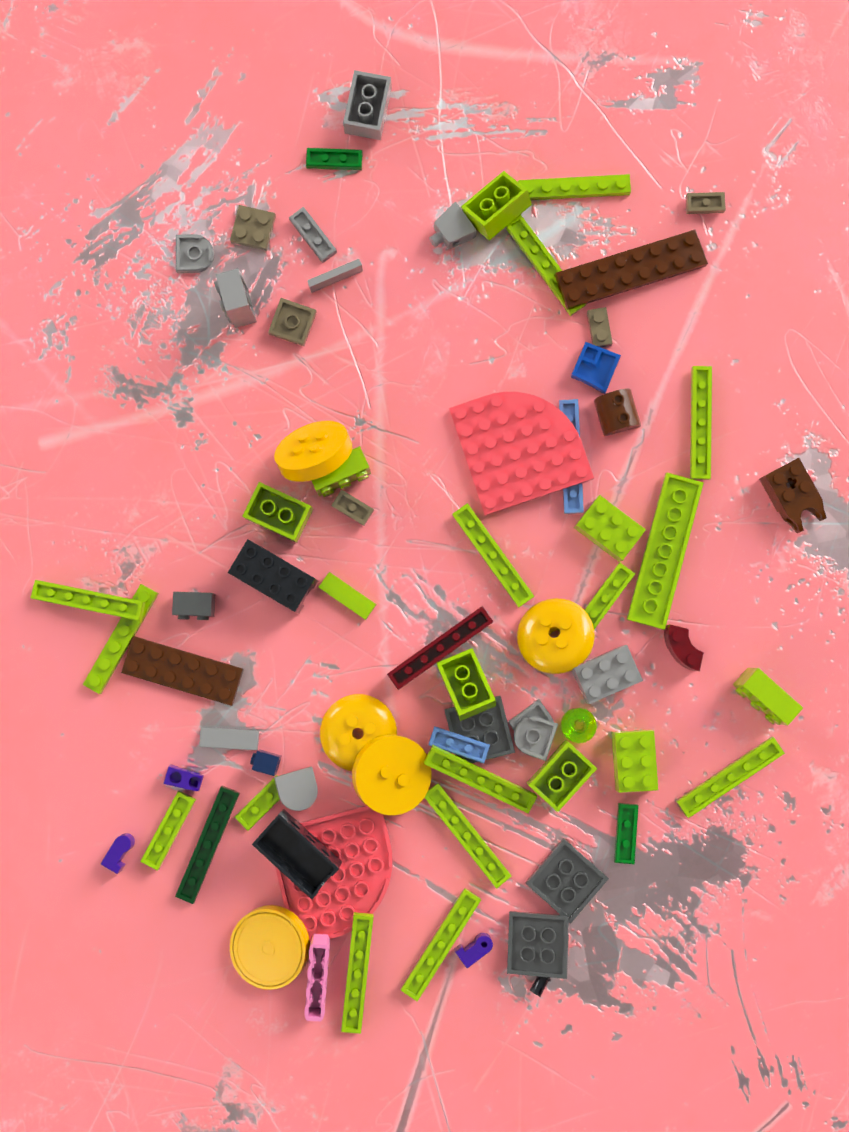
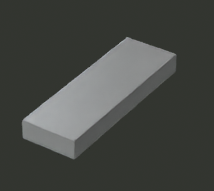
[289,207,337,263]
[307,259,363,293]
[199,727,260,750]

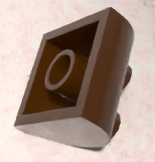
[594,389,641,436]

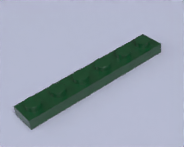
[175,785,240,904]

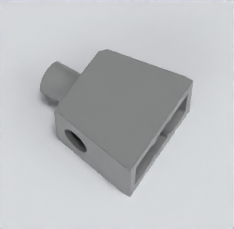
[429,202,476,249]

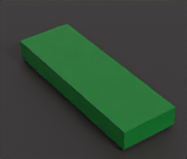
[306,148,363,170]
[614,803,639,864]

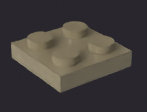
[230,205,276,251]
[268,298,317,346]

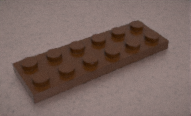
[121,636,244,706]

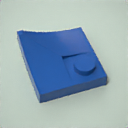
[571,342,621,394]

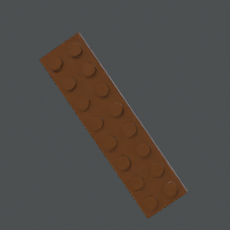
[554,230,708,310]

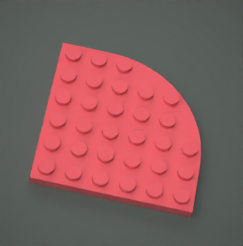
[449,392,594,516]
[275,806,393,941]

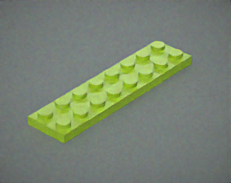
[626,473,703,630]

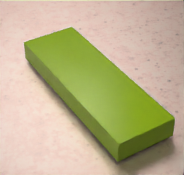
[318,572,377,620]
[235,775,280,831]

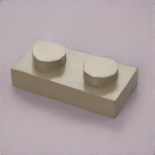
[686,192,726,214]
[587,307,613,347]
[331,489,374,526]

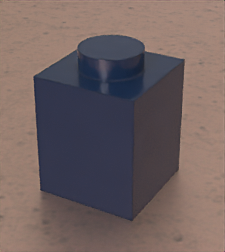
[250,749,282,776]

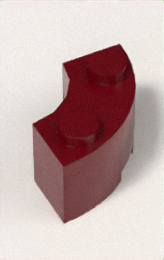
[664,624,704,671]

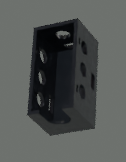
[228,539,318,614]
[252,809,342,899]

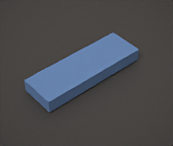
[428,726,490,764]

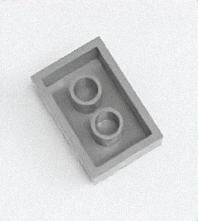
[343,70,392,140]
[214,268,257,328]
[572,645,643,704]

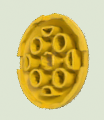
[517,598,595,674]
[320,694,397,771]

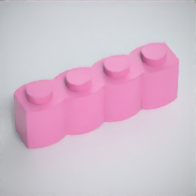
[305,934,330,1022]

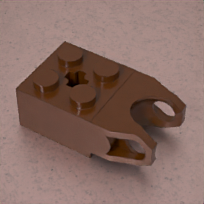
[759,458,827,533]

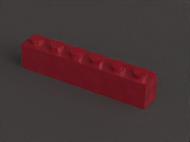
[387,606,493,690]

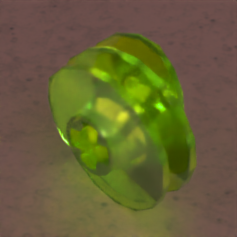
[561,708,597,743]

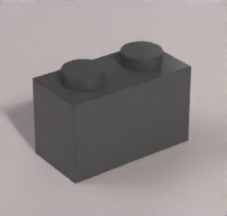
[172,592,215,620]

